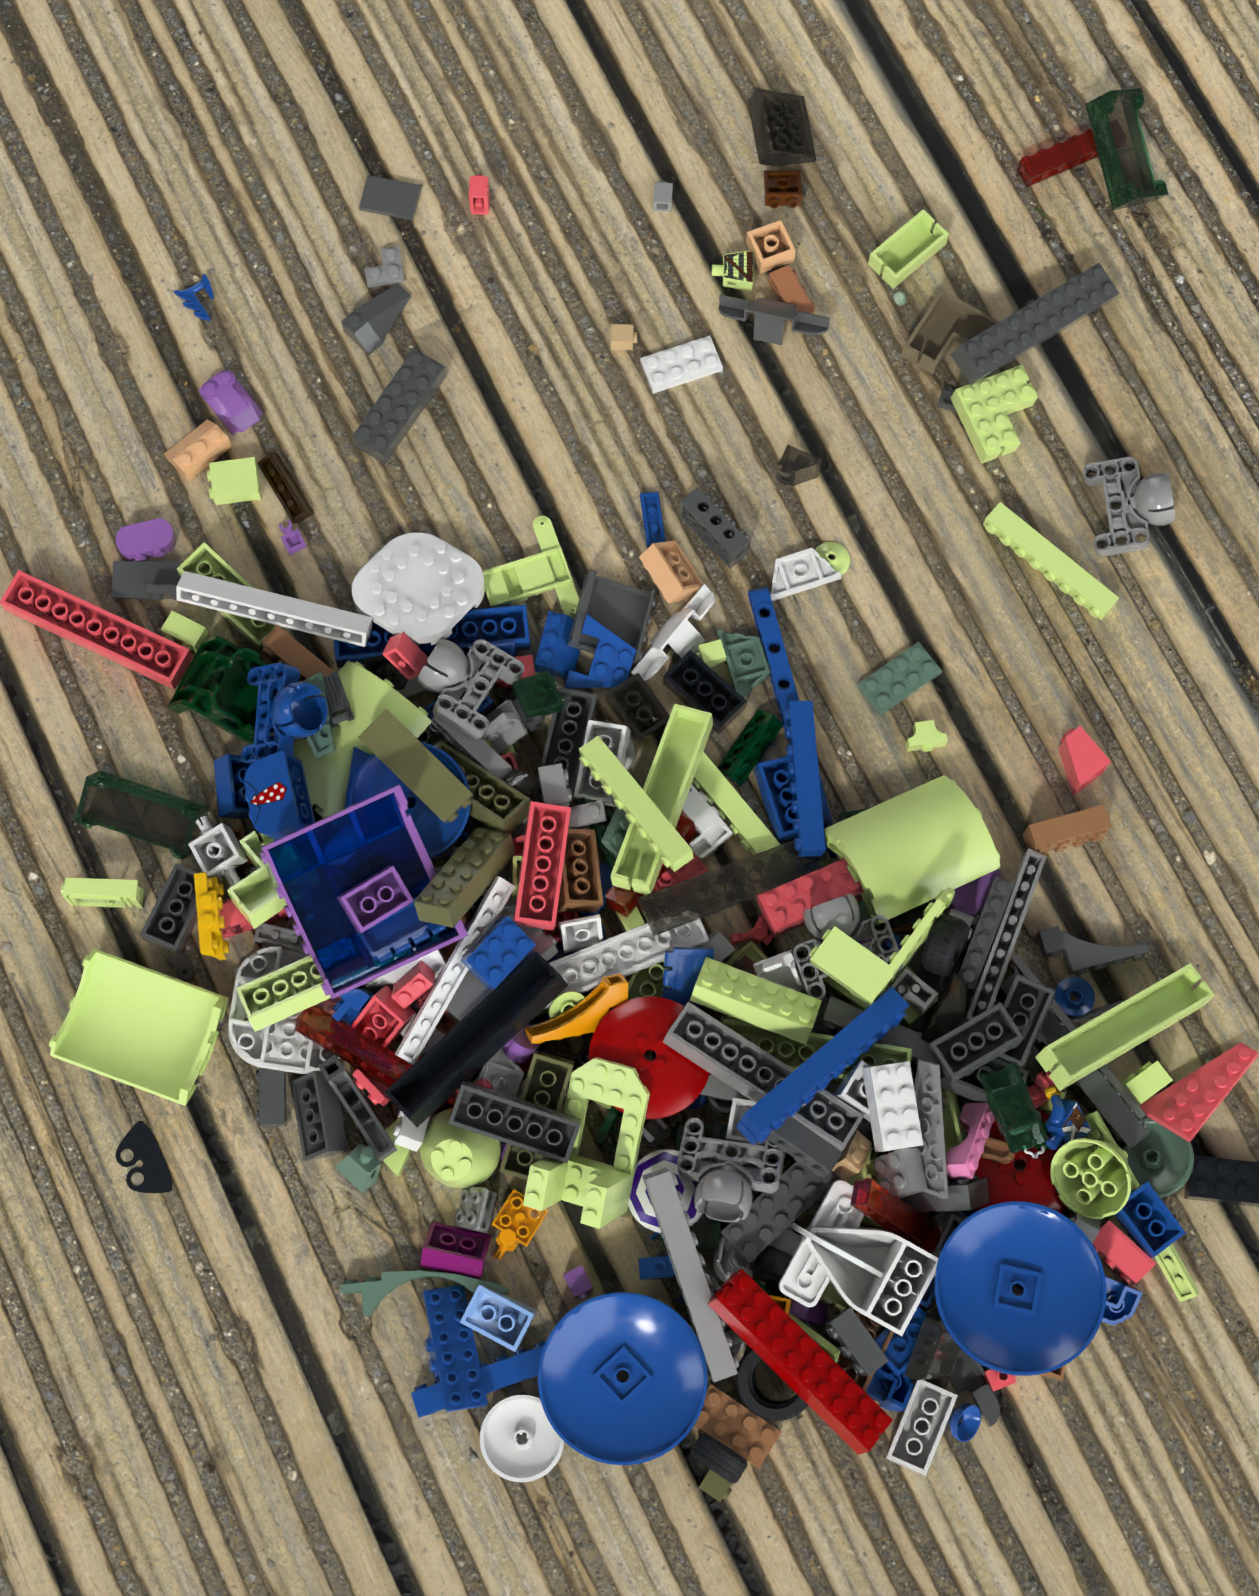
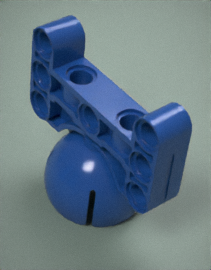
[241,663,328,764]

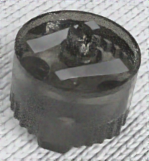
[640,1116,672,1149]

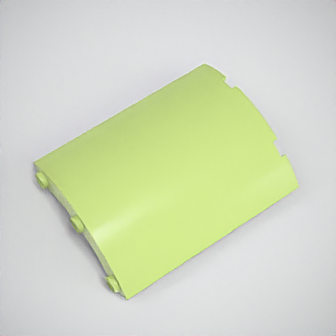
[293,661,432,829]
[824,775,1001,924]
[49,949,229,1106]

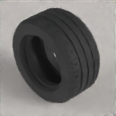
[736,1348,808,1421]

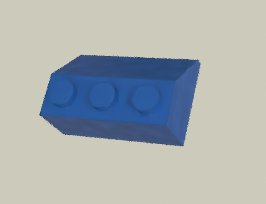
[535,611,580,679]
[214,754,251,819]
[1115,1181,1186,1258]

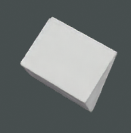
[558,914,603,953]

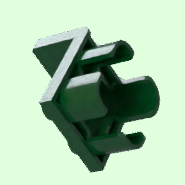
[167,635,269,745]

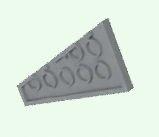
[904,1060,948,1199]

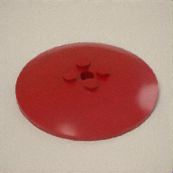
[589,996,710,1119]
[966,1106,1067,1214]

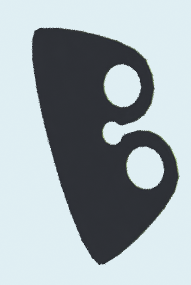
[115,1121,172,1193]

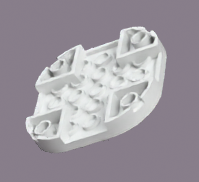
[352,533,485,647]
[228,947,351,1074]

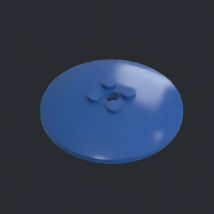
[349,742,471,862]

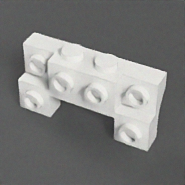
[681,784,733,861]

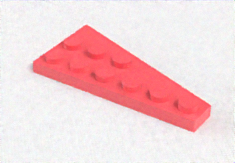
[1139,1043,1258,1142]

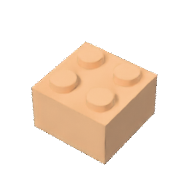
[746,220,796,274]

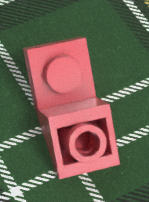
[1021,1070,1058,1111]

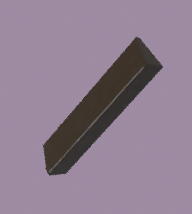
[257,452,313,524]

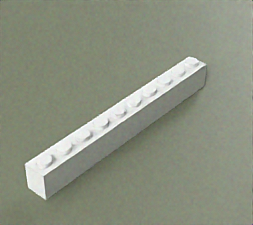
[176,571,373,647]

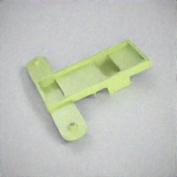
[482,516,579,618]

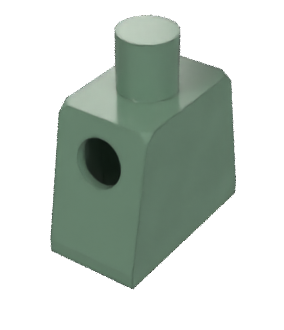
[335,1144,382,1194]

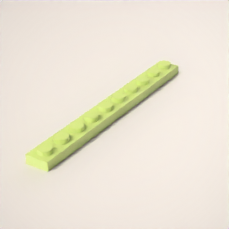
[1084,1110,1200,1302]

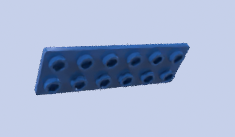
[423,1285,488,1412]

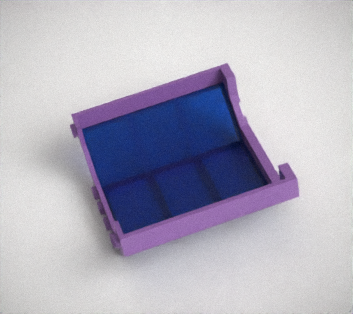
[260,785,468,999]

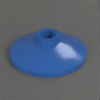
[1055,977,1095,1017]

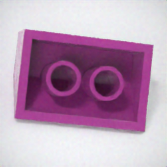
[420,1222,492,1280]

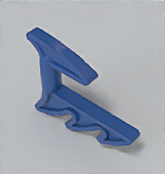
[174,274,214,321]

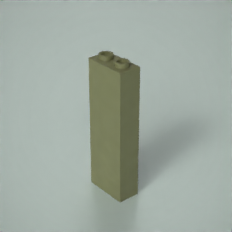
[358,709,474,824]

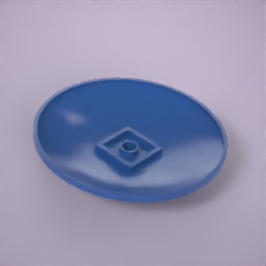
[934,1201,1107,1376]
[538,1292,707,1465]

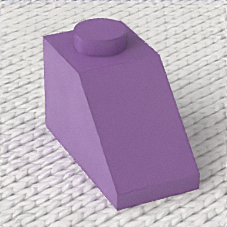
[787,1296,828,1326]

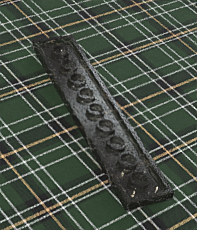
[637,840,833,936]

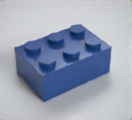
[460,916,536,989]

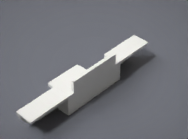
[631,584,716,682]

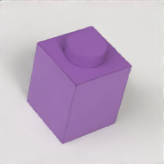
[563,1265,593,1300]

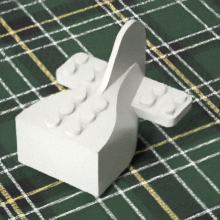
[778,1180,938,1336]

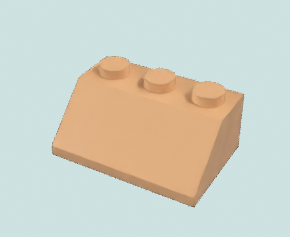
[164,419,232,482]
[639,540,704,603]

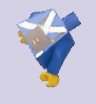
[1045,1085,1091,1150]

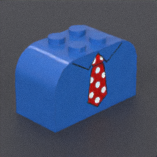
[244,750,318,845]

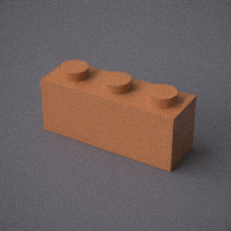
[768,264,815,324]

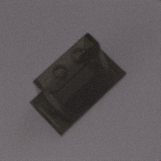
[904,1296,961,1390]

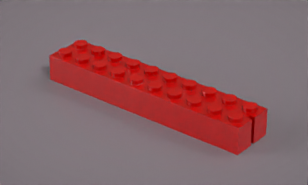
[707,1269,893,1455]

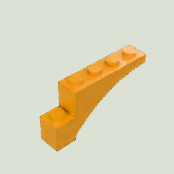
[525,973,628,1044]

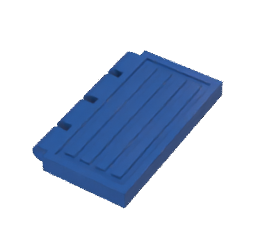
[357,897,446,964]
[662,947,714,1015]

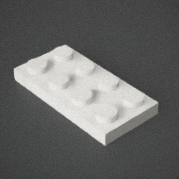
[640,336,723,394]

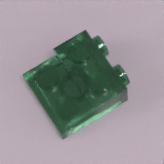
[512,670,565,719]

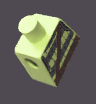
[712,251,753,291]

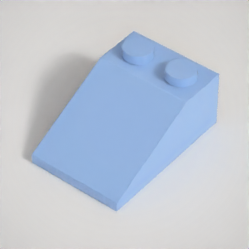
[460,1284,537,1352]

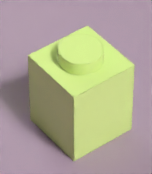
[696,639,726,667]

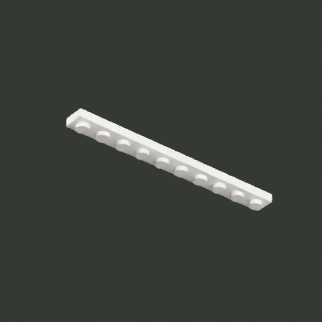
[395,876,516,1065]

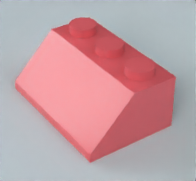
[1092,1220,1157,1285]

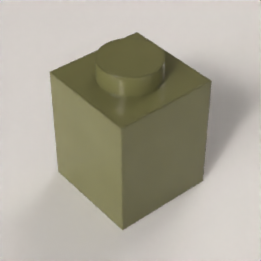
[698,1469,732,1502]

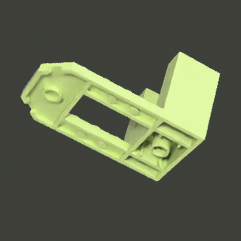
[809,887,955,1010]
[523,1057,650,1229]

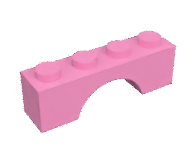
[946,1102,995,1179]

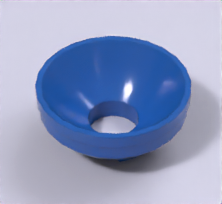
[949,1403,981,1442]

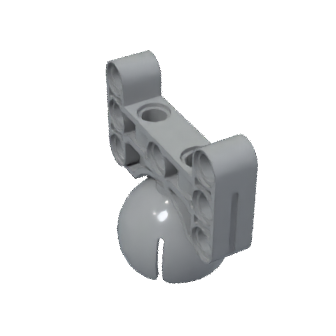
[1083,457,1176,556]
[417,639,524,740]
[793,894,903,1000]
[677,1118,786,1222]

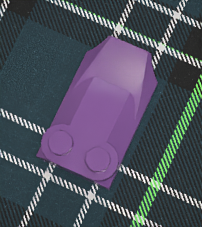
[199,370,263,435]

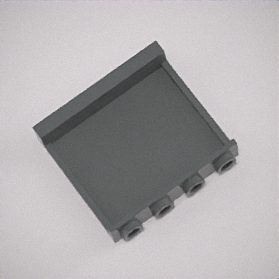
[567,569,656,666]

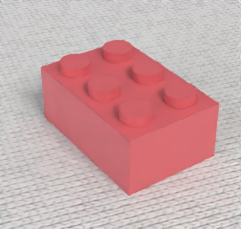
[345,985,416,1059]

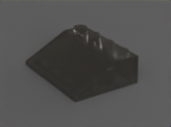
[747,88,816,167]

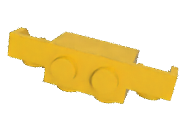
[194,872,230,961]

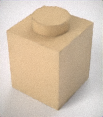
[611,324,637,350]

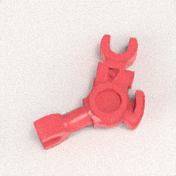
[729,911,773,946]

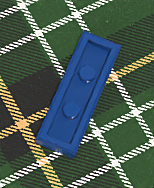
[640,491,666,549]

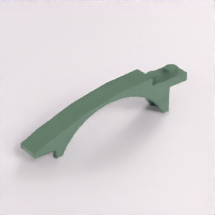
[340,1270,509,1318]

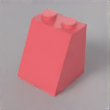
[1058,726,1111,795]

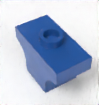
[638,1256,676,1280]

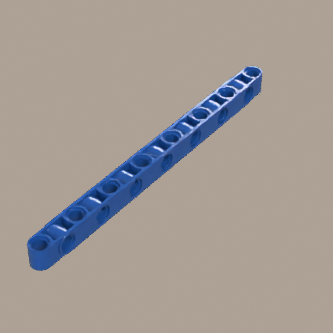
[748,586,838,861]

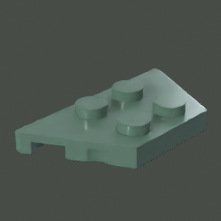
[717,630,770,698]

